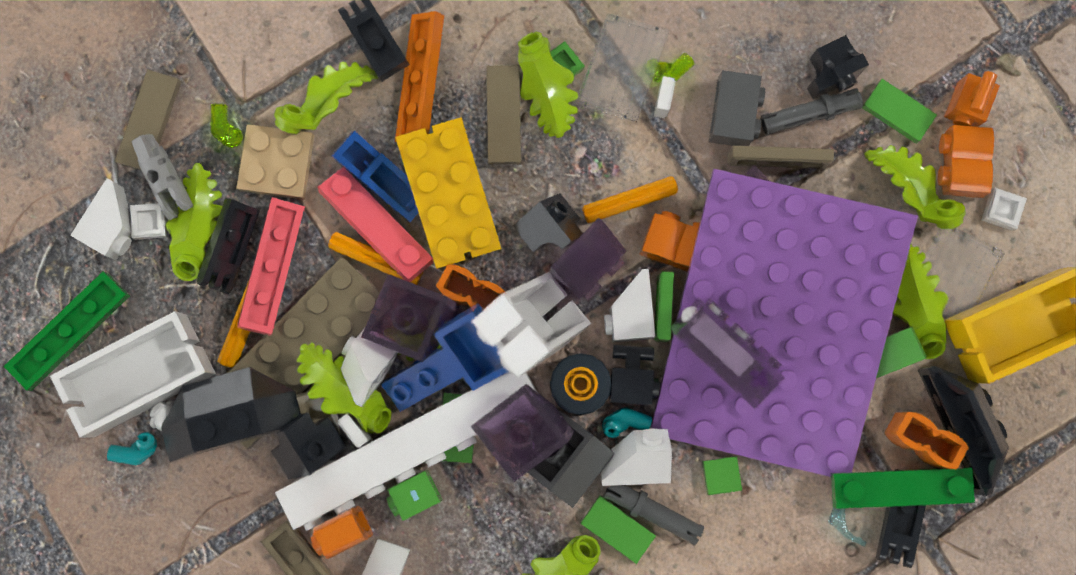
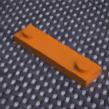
[395,11,445,142]

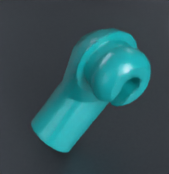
[602,407,653,438]
[107,432,157,466]

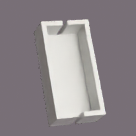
[472,272,592,378]
[50,311,216,438]

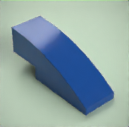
[331,131,419,222]

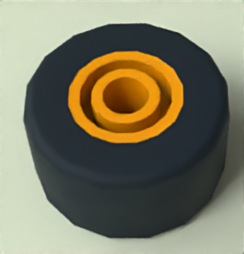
[550,353,612,415]

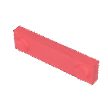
[318,167,433,284]
[237,197,305,336]

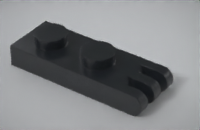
[338,0,410,82]
[197,198,260,294]
[876,469,926,568]

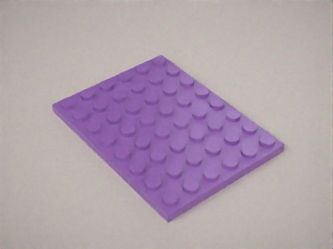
[650,169,918,477]

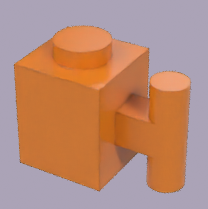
[944,71,1000,127]

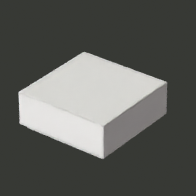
[654,76,676,119]
[982,188,1027,231]
[130,203,168,240]
[338,414,373,448]

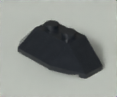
[918,366,1009,496]
[161,367,301,462]

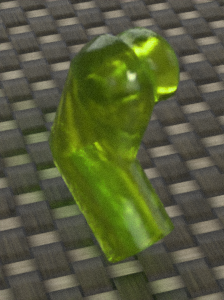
[644,53,695,83]
[211,103,244,148]

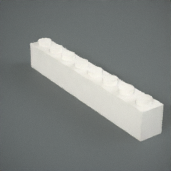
[275,372,541,531]

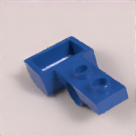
[381,304,509,412]

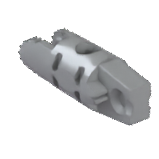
[131,134,193,220]

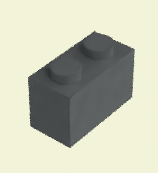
[709,70,766,146]

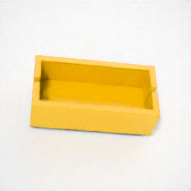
[395,117,501,269]
[944,266,1076,384]

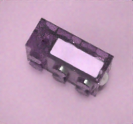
[670,297,785,409]

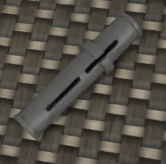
[760,88,863,136]
[603,485,704,546]

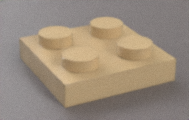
[237,124,314,200]

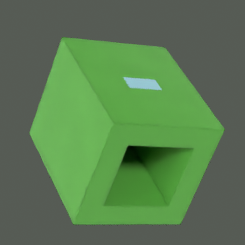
[386,470,443,521]

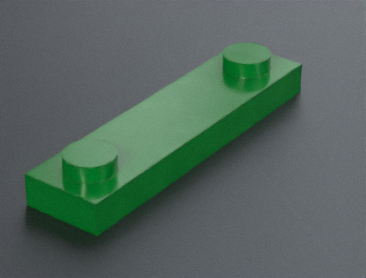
[3,271,130,391]
[831,468,975,509]

